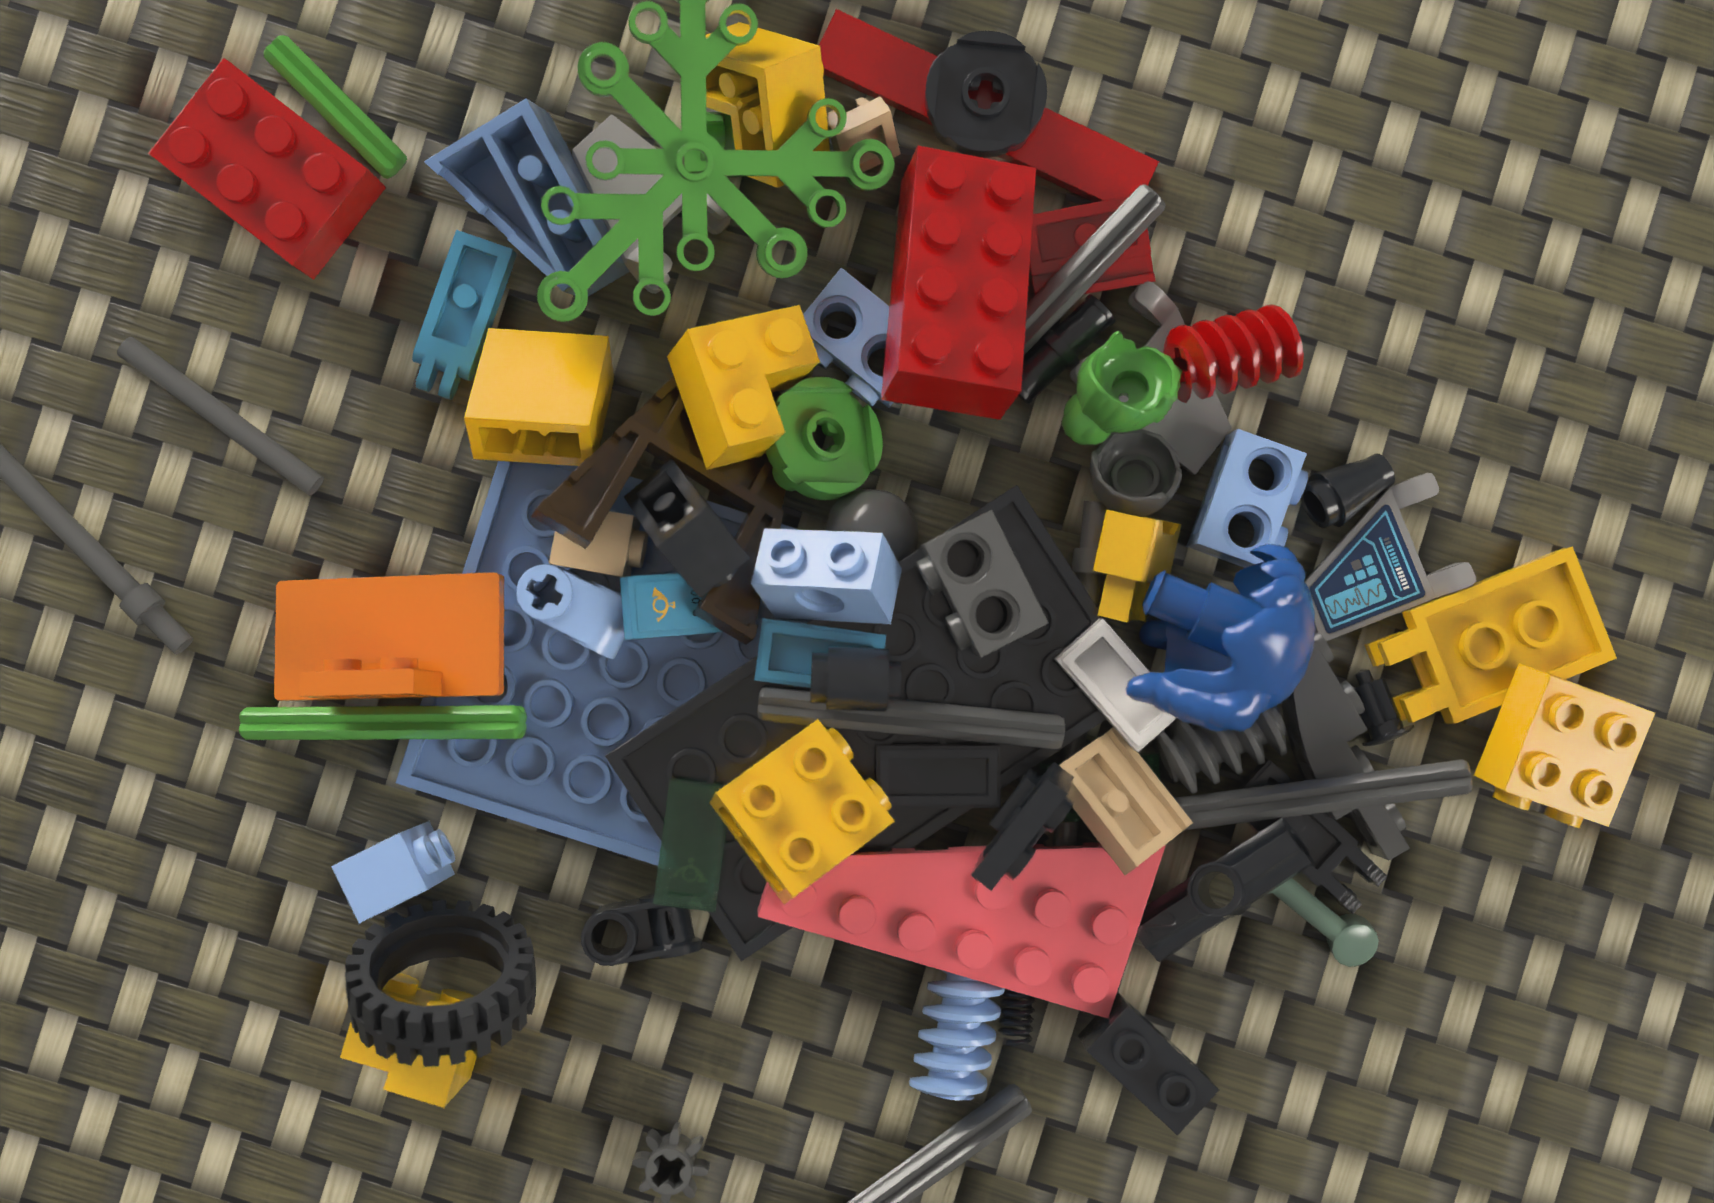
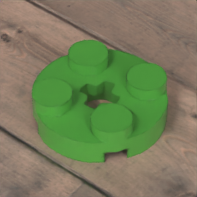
[766,377,883,500]

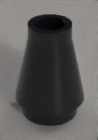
[1300,453,1395,528]

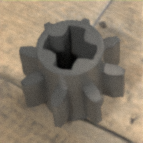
[632,1122,710,1203]

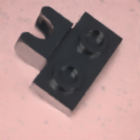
[971,762,1074,891]

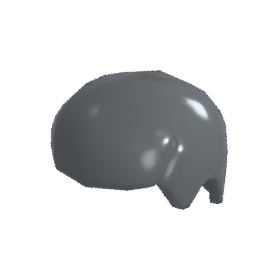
[1089,429,1182,517]
[825,489,919,562]

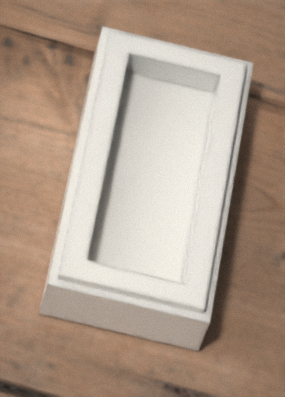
[1054,618,1176,752]

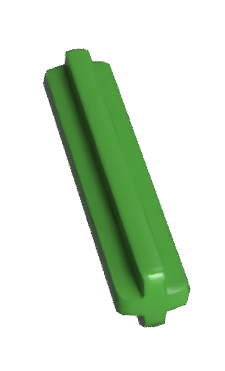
[263,35,407,179]

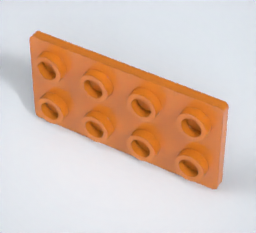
[274,572,504,701]

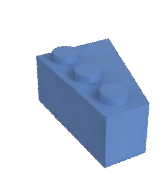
[424,98,630,296]

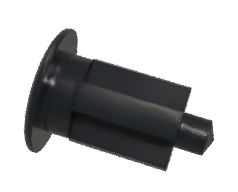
[1354,669,1415,746]

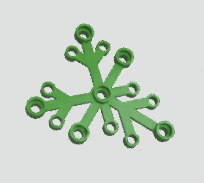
[537,0,894,322]

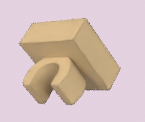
[827,96,901,172]

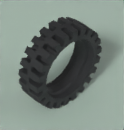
[345,900,536,1067]

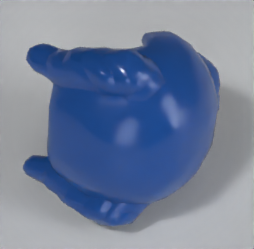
[1126,544,1315,731]

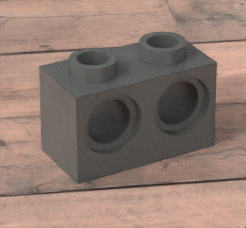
[916,510,1049,657]

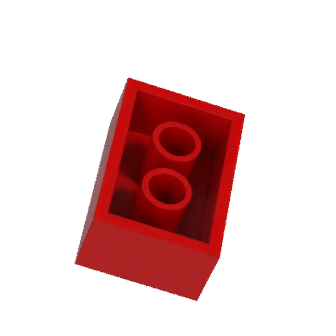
[148,58,386,280]

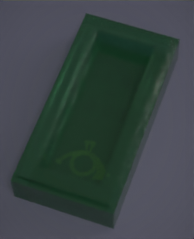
[653,778,727,912]

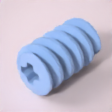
[909,970,1005,1101]

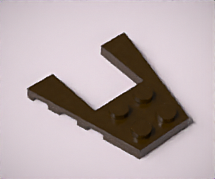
[531,376,786,645]

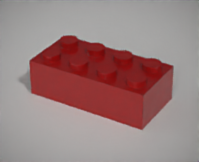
[881,145,1036,420]

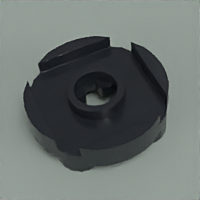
[925,31,1047,158]

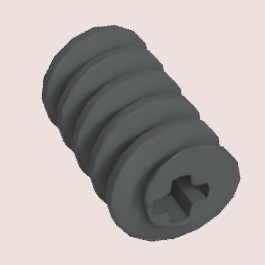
[1152,705,1287,794]

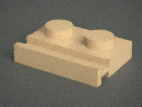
[1059,727,1193,875]

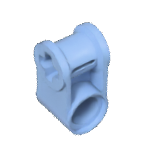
[516,564,625,659]

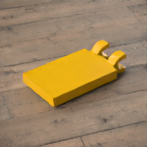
[1364,547,1617,724]

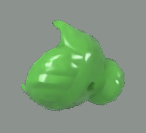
[1061,331,1183,445]

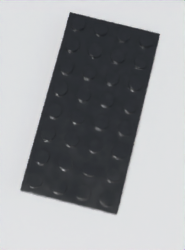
[605,485,1108,961]

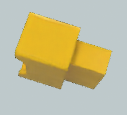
[1093,510,1181,622]

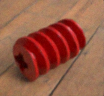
[1163,304,1304,403]

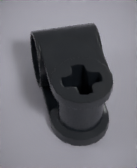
[581,887,703,966]

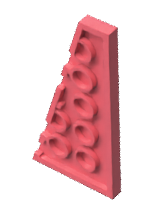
[757,842,1166,1018]

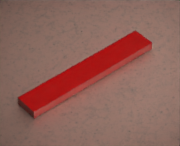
[819,9,1159,202]

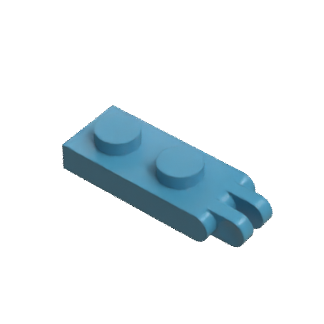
[412,230,517,400]

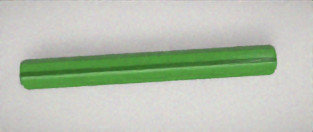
[239,705,527,740]

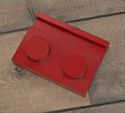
[1030,196,1156,295]

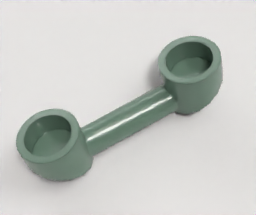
[1268,878,1379,967]

